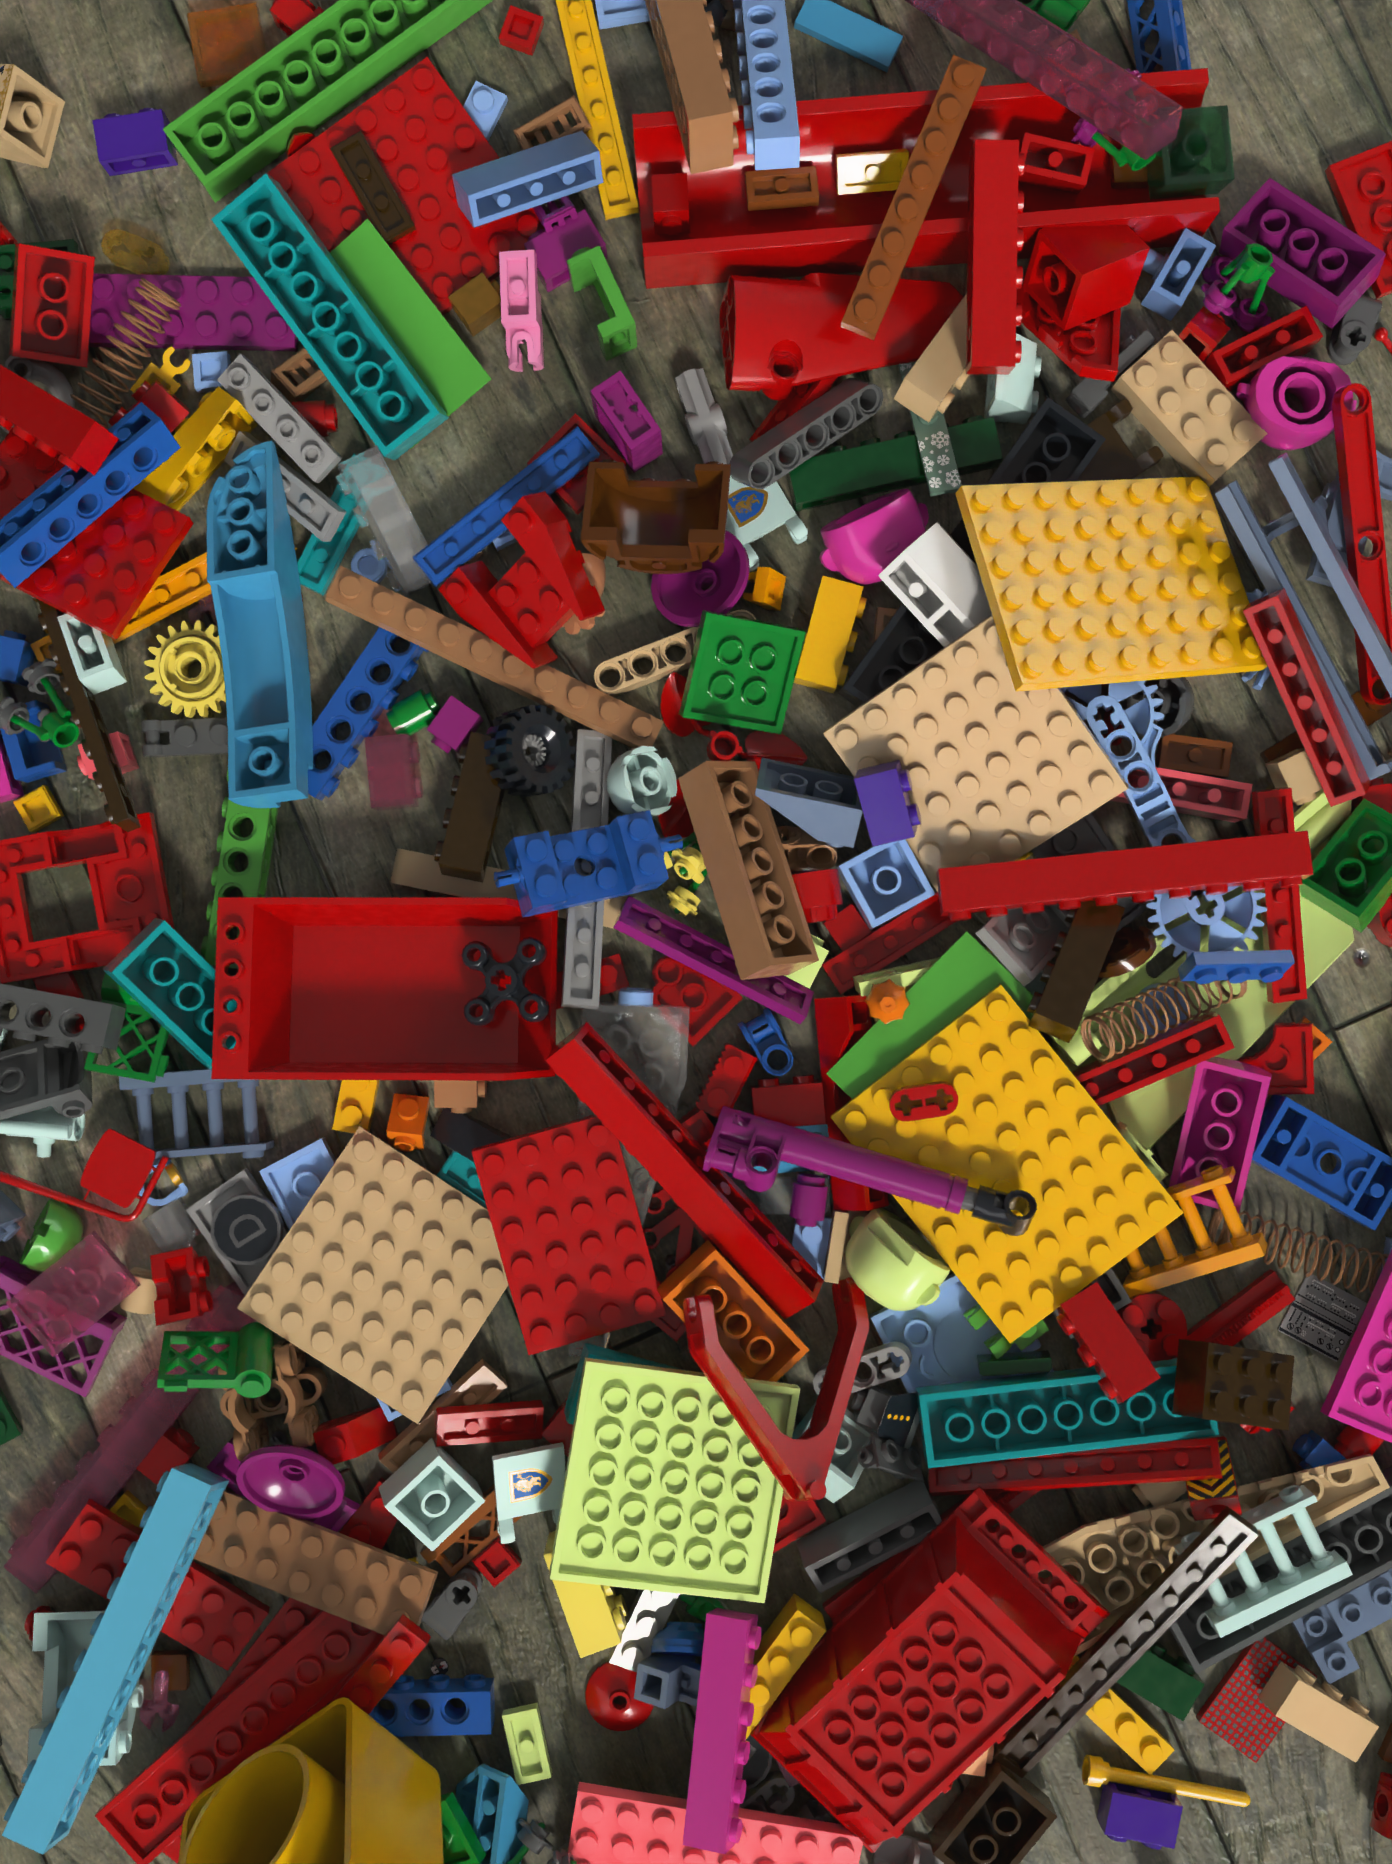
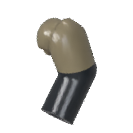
[704,0,735,32]

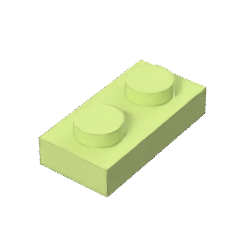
[502,1703,552,1785]

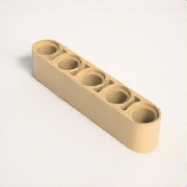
[594,609,756,697]

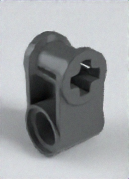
[1327,295,1382,365]
[421,1567,483,1641]

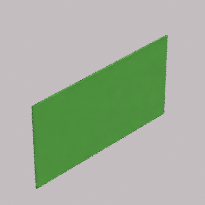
[330,219,491,449]
[826,931,1033,1099]

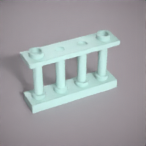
[1173,1485,1353,1637]

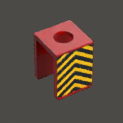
[1186,1436,1242,1521]

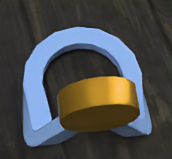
[139,1158,188,1206]

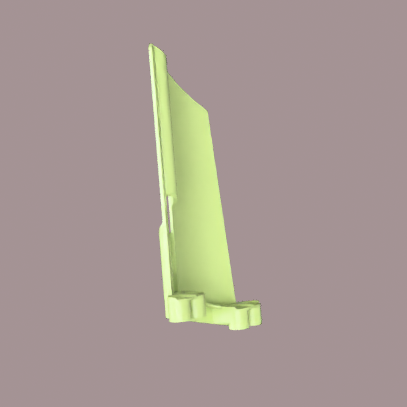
[1043,789,1354,1182]

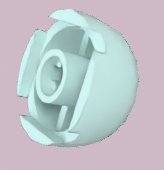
[607,746,677,817]

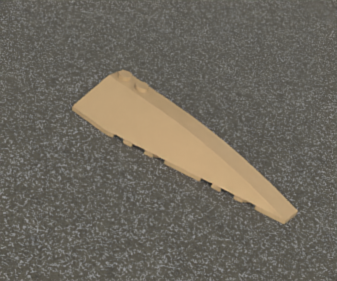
[1038,1454,1390,1656]

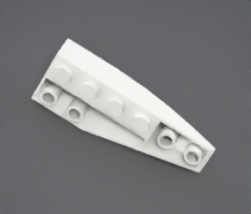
[878,522,992,647]

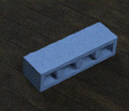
[452,130,603,228]

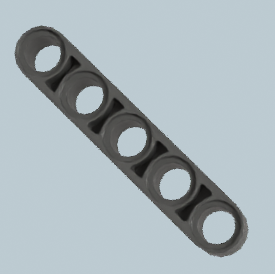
[729,378,883,490]

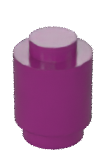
[789,1173,828,1227]

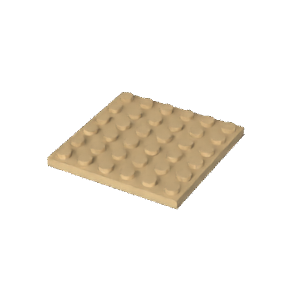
[823,615,1128,892]
[237,1126,509,1424]

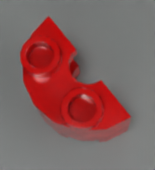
[150,1246,213,1326]

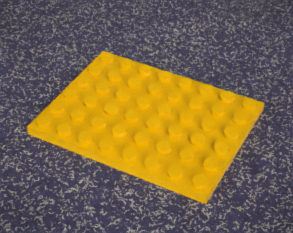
[955,477,1267,691]
[830,984,1184,1344]

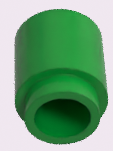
[386,689,441,737]

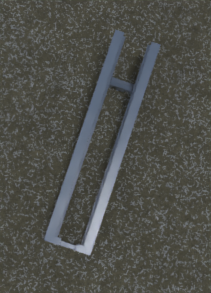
[1215,453,1392,780]

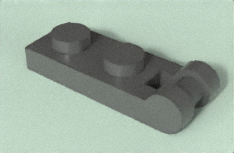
[141,718,228,757]

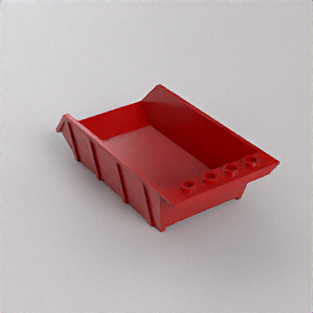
[211,897,558,1081]
[750,1486,1110,1853]

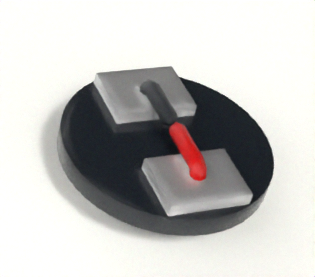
[431,1658,449,1675]

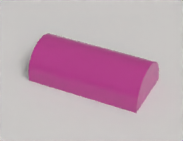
[1169,1057,1272,1214]

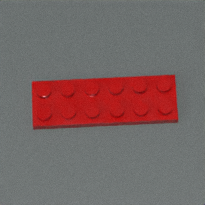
[45,1498,270,1671]

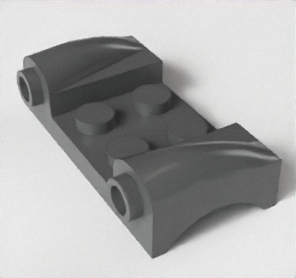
[0,1030,93,1120]

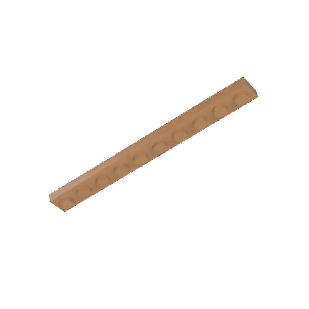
[325,566,664,749]

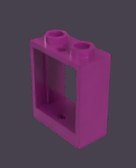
[590,370,663,473]

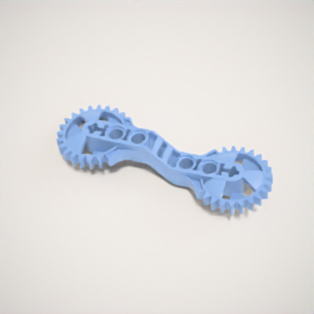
[1061,680,1267,959]

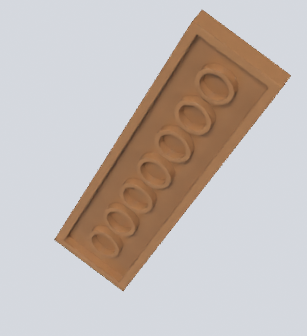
[194,1488,438,1635]

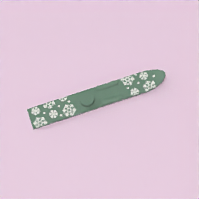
[898,361,962,497]

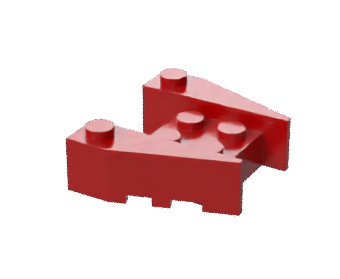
[438,491,605,669]

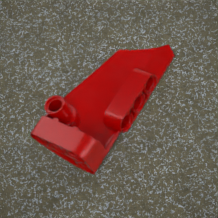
[719,273,964,401]

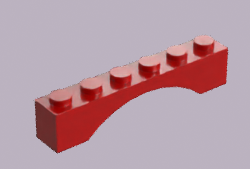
[814,994,889,1211]

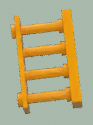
[1122,1165,1267,1298]

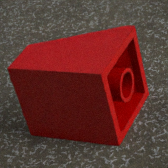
[1022,225,1150,331]

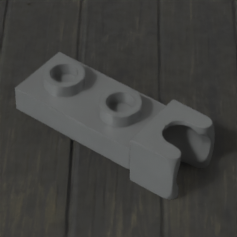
[1066,329,1156,419]

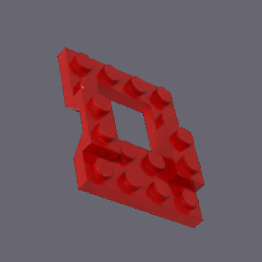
[0,812,175,984]

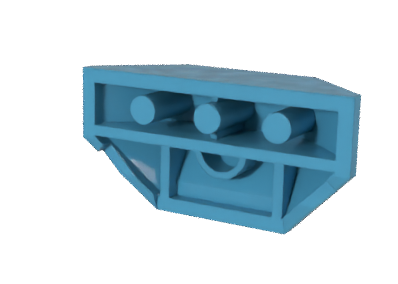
[455,1764,529,1864]

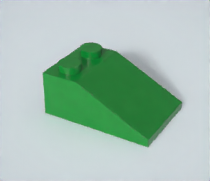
[1299,798,1392,933]

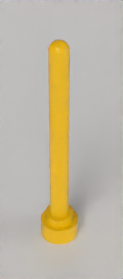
[1082,1754,1250,1807]

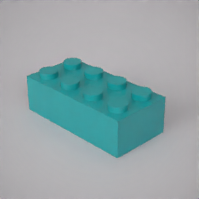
[103,918,237,1070]

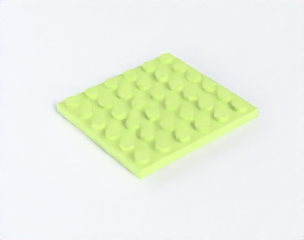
[549,1358,800,1603]

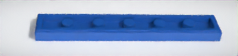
[413,426,600,587]

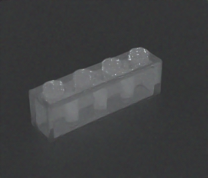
[335,445,432,597]

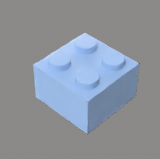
[836,839,935,929]

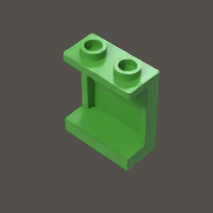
[567,246,637,361]

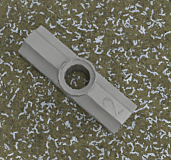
[675,368,733,464]

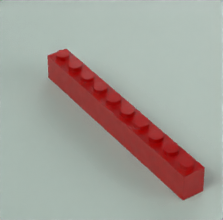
[936,831,1313,921]
[545,1022,824,1319]

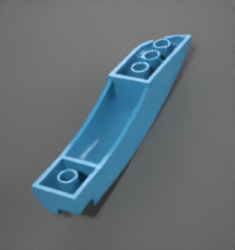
[206,440,313,808]

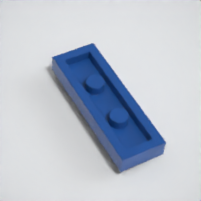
[1178,950,1295,984]

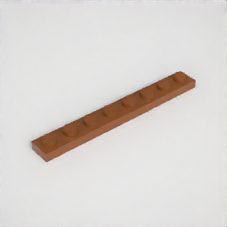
[840,55,987,340]

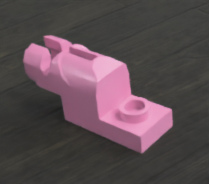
[499,250,544,372]

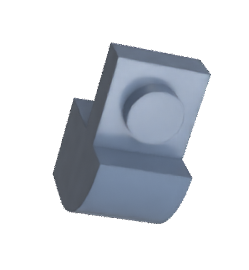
[634,1654,701,1709]

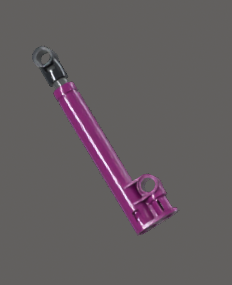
[703,1106,1037,1236]

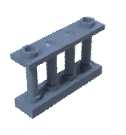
[119,1068,274,1165]

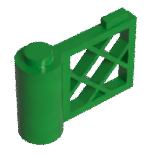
[84,973,170,1083]
[157,1322,274,1398]

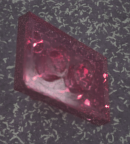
[6,1230,141,1357]

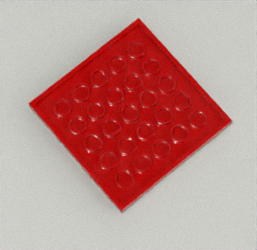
[260,57,544,316]

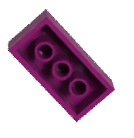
[1219,178,1386,328]

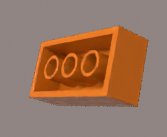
[657,1240,810,1382]

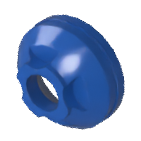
[651,1622,705,1656]

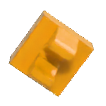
[743,567,786,611]

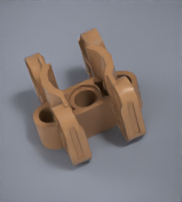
[218,1339,328,1461]

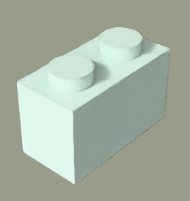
[57,614,127,695]

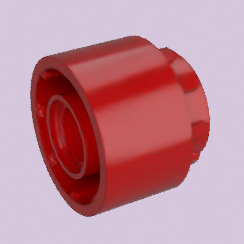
[792,869,843,923]

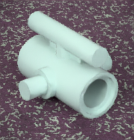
[0,1106,85,1158]

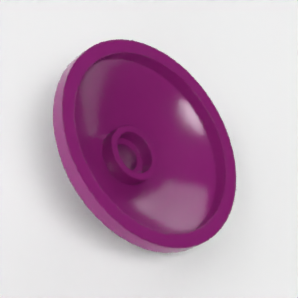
[651,530,750,627]
[236,1445,345,1519]

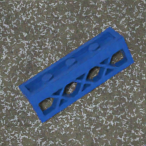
[1127,0,1192,73]

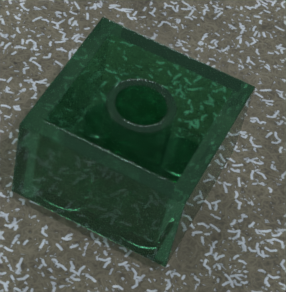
[1146,105,1235,200]

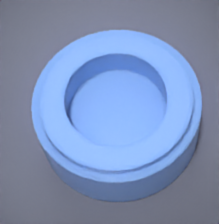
[351,548,387,583]
[618,987,654,1005]

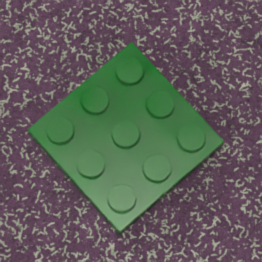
[679,610,806,734]

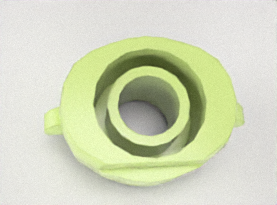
[845,1208,950,1311]

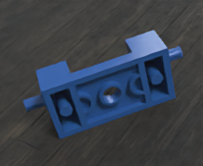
[494,810,683,918]
[1252,1095,1392,1230]

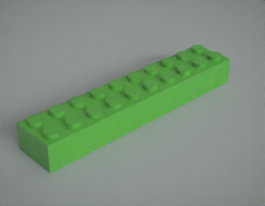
[163,0,493,203]

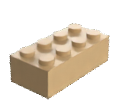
[1111,330,1267,487]

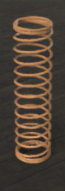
[70,278,182,428]
[1081,976,1247,1061]
[1208,1209,1389,1294]

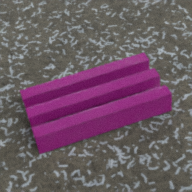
[533,196,578,233]

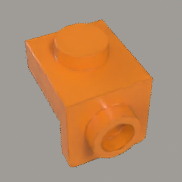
[386,1093,430,1152]

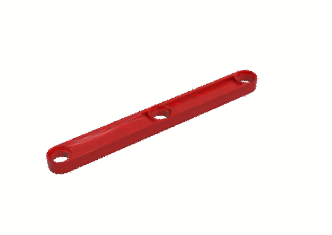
[1332,383,1392,705]

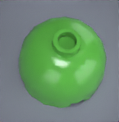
[19,1199,87,1272]

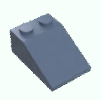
[755,758,863,848]

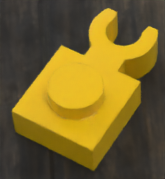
[130,346,190,394]

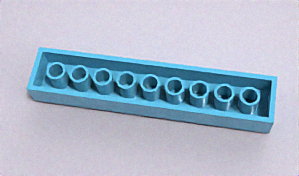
[2,1463,229,1855]

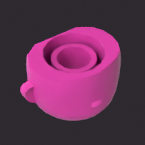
[1236,356,1357,451]
[819,489,929,585]

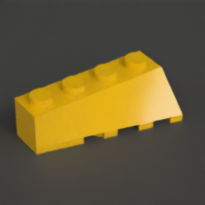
[133,386,258,511]

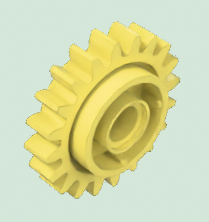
[144,620,226,719]

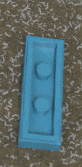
[794,0,903,72]

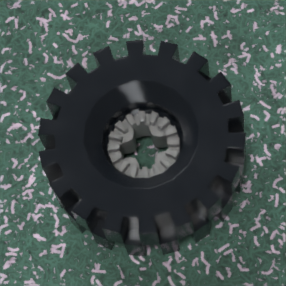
[484,704,576,798]

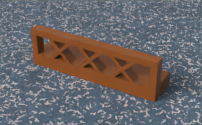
[420,1484,522,1577]

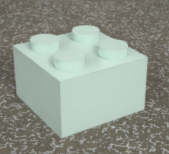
[378,1438,486,1551]

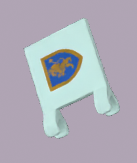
[726,470,808,572]
[492,1442,566,1544]

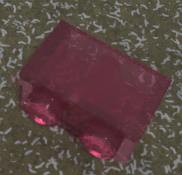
[365,734,423,811]

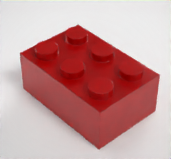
[9,243,95,367]

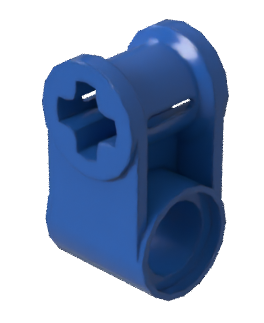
[737,1007,793,1076]

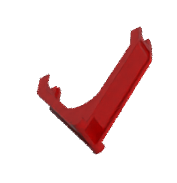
[683,1277,869,1502]

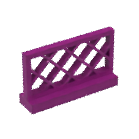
[0,1255,127,1397]

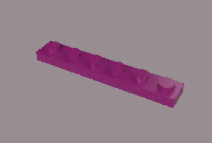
[613,895,814,1024]

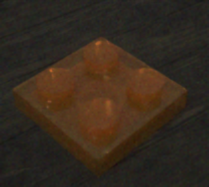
[187,2,266,88]

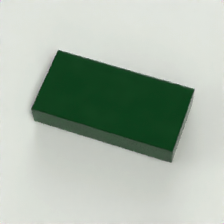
[977,1350,1052,1376]

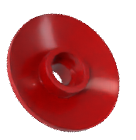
[585,1661,654,1731]

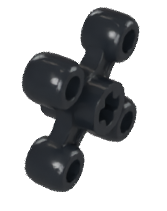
[462,937,550,1026]

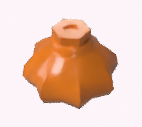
[864,979,911,1025]

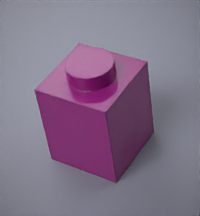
[427,695,484,754]

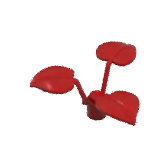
[657,672,807,838]

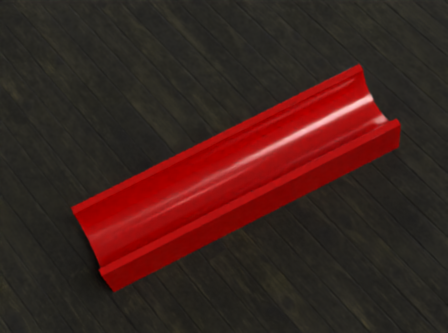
[632,68,1220,289]

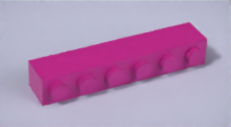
[682,1608,761,1854]

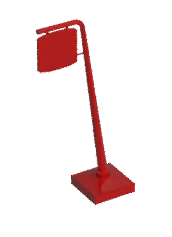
[0,1128,169,1222]

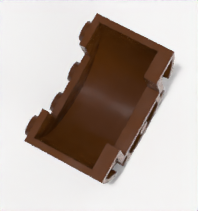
[580,459,731,574]

